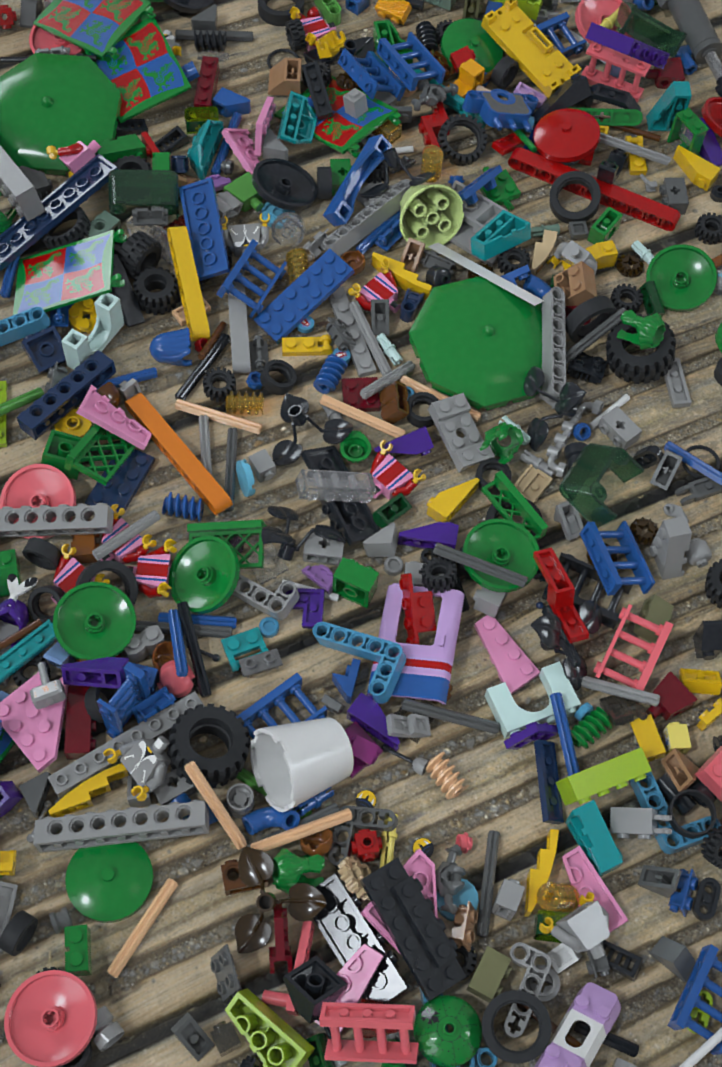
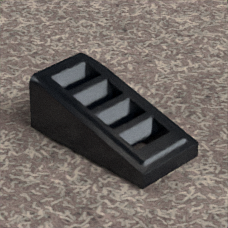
[115,119,148,140]
[155,125,190,154]
[602,940,643,982]

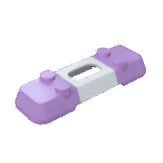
[534,982,621,1067]

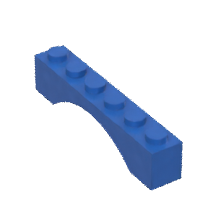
[323,134,392,227]

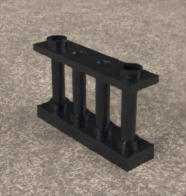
[542,552,633,629]

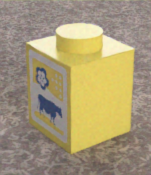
[662,722,691,755]

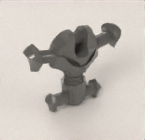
[407,71,459,111]
[435,844,466,915]

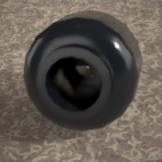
[426,266,451,288]

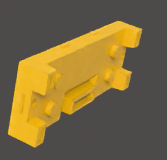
[481,0,582,98]

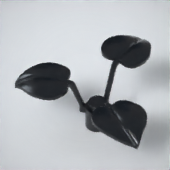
[303,37,374,91]
[359,148,436,197]
[524,366,587,452]
[272,393,354,466]
[261,506,346,561]
[531,600,602,691]

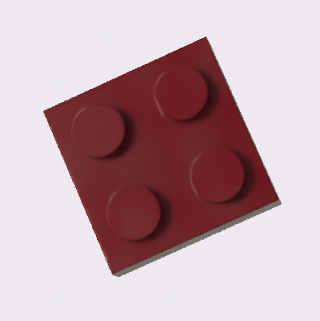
[341,377,381,412]

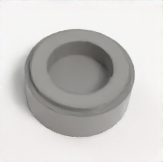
[384,556,403,576]

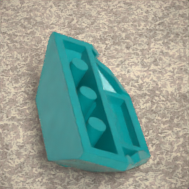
[277,91,317,144]
[187,120,224,180]

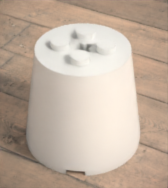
[250,717,354,812]

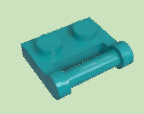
[221,627,269,672]

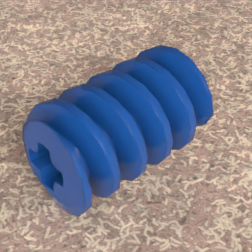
[313,354,348,394]
[162,492,204,522]

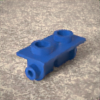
[373,219,402,252]
[50,305,69,327]
[131,686,176,724]
[668,869,698,917]

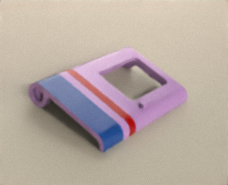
[367,583,465,704]

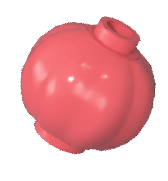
[157,660,195,698]

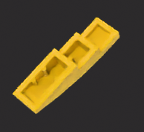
[371,252,432,300]
[48,763,129,818]
[524,829,559,917]

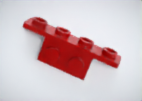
[399,573,437,645]

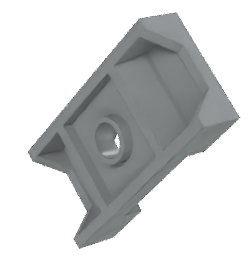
[452,180,508,233]
[428,393,495,473]

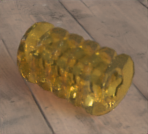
[420,145,444,183]
[286,248,309,284]
[226,390,264,415]
[537,882,580,912]

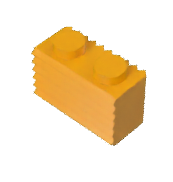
[375,0,412,25]

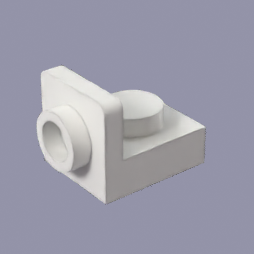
[546,943,582,974]

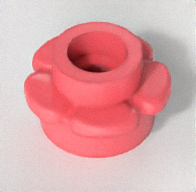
[455,832,473,854]

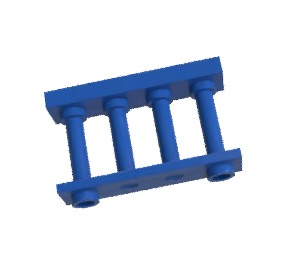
[534,12,587,58]
[377,32,446,91]
[338,48,407,101]
[216,239,287,318]
[579,521,656,596]
[97,662,151,739]
[236,673,327,739]
[667,944,722,1055]

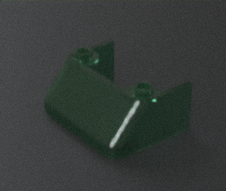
[615,1,687,58]
[108,170,182,225]
[559,443,644,528]

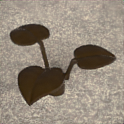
[235,846,327,953]

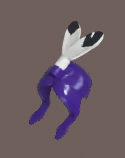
[0,574,38,648]

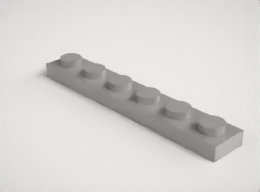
[328,286,376,378]

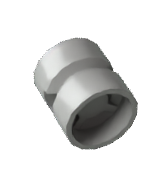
[226,783,255,819]
[93,1006,125,1052]

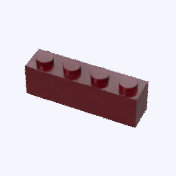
[194,56,220,120]
[64,685,97,760]

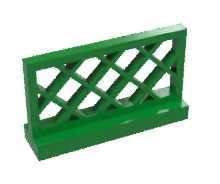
[64,424,137,486]
[187,519,267,569]

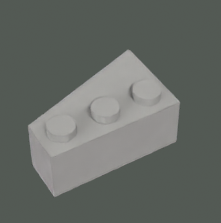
[649,516,692,580]

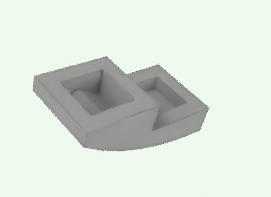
[386,713,431,738]

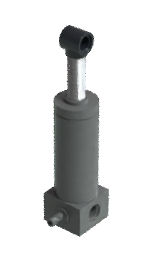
[657,0,722,97]

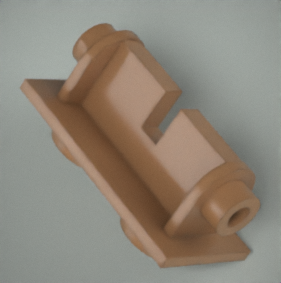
[451,901,478,952]

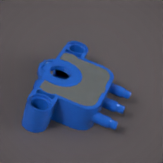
[462,89,539,132]

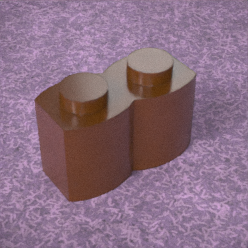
[380,380,409,424]

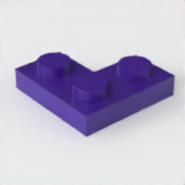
[286,588,325,629]
[504,722,558,750]

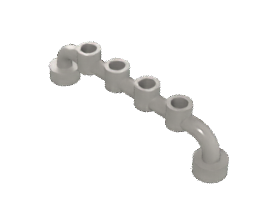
[546,399,604,478]

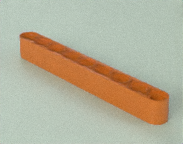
[124,392,233,515]

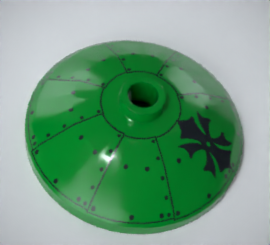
[414,995,482,1067]

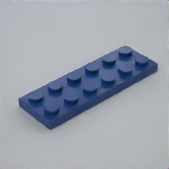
[179,177,230,281]
[253,248,355,344]

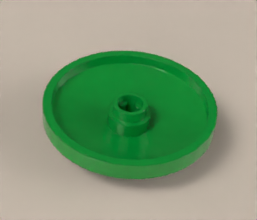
[441,18,503,73]
[646,244,717,312]
[462,519,539,593]
[169,536,240,614]
[53,582,136,661]
[65,842,154,923]

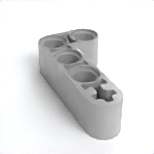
[232,574,300,620]
[503,942,551,1039]

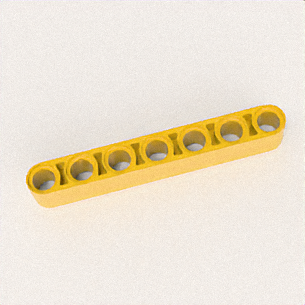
[167,226,210,342]

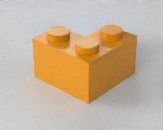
[447,58,485,99]

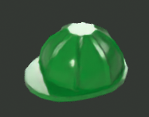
[340,431,371,463]

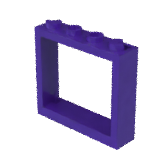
[585,22,670,69]

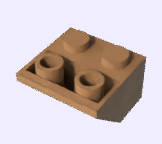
[268,58,302,96]
[553,261,597,306]

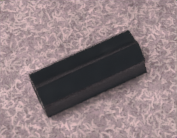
[656,773,697,816]

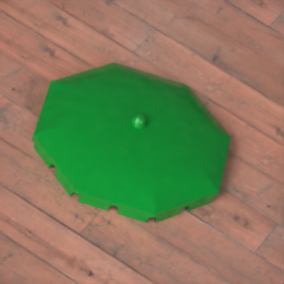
[0,53,122,176]
[409,276,542,411]

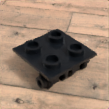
[566,352,607,385]

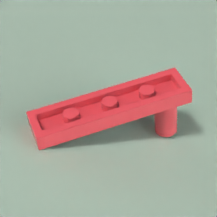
[262,921,315,1016]

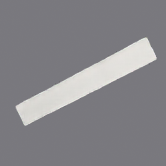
[428,243,544,306]

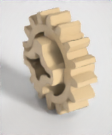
[338,856,371,901]

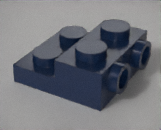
[21,326,66,374]

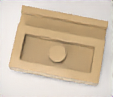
[514,464,553,503]

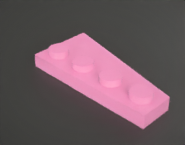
[474,615,540,695]

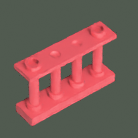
[581,41,651,103]
[593,604,674,691]
[319,1002,419,1064]

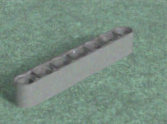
[323,179,411,257]
[226,270,251,374]
[542,286,566,402]

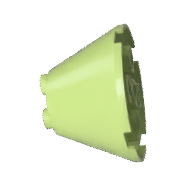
[399,184,464,250]

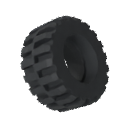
[606,314,676,384]
[167,703,251,788]

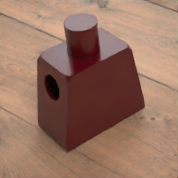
[646,57,685,89]
[646,671,697,721]

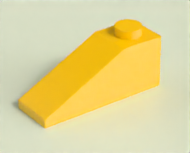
[673,145,721,191]
[561,240,618,270]
[426,478,480,522]

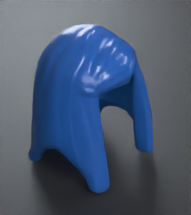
[149,328,192,366]

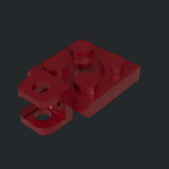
[269,903,292,974]

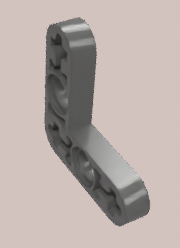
[329,805,398,868]

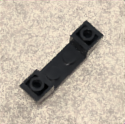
[576,83,641,112]
[597,148,629,184]

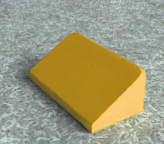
[679,668,722,695]

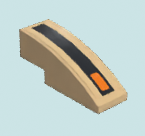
[530,230,558,276]

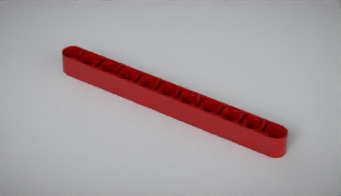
[508,147,681,231]

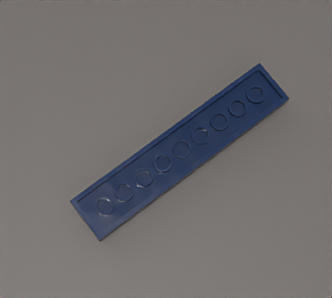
[0,154,120,271]

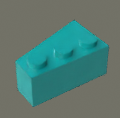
[646,81,692,131]
[471,210,531,261]
[565,800,623,877]

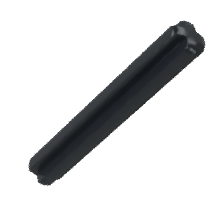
[542,605,583,668]

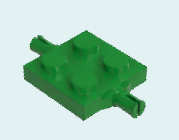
[479,166,521,212]

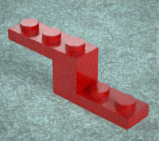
[418,102,450,164]
[533,547,589,643]

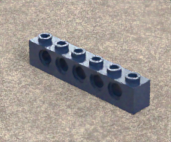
[16,350,116,440]

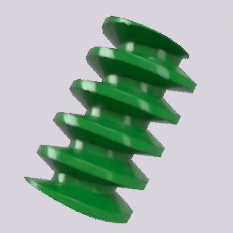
[570,707,612,749]

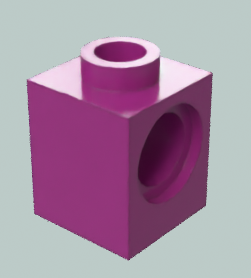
[350,735,379,767]

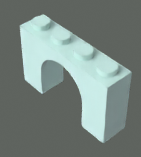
[61,293,124,370]
[485,661,581,739]

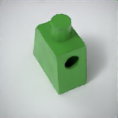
[223,172,264,212]

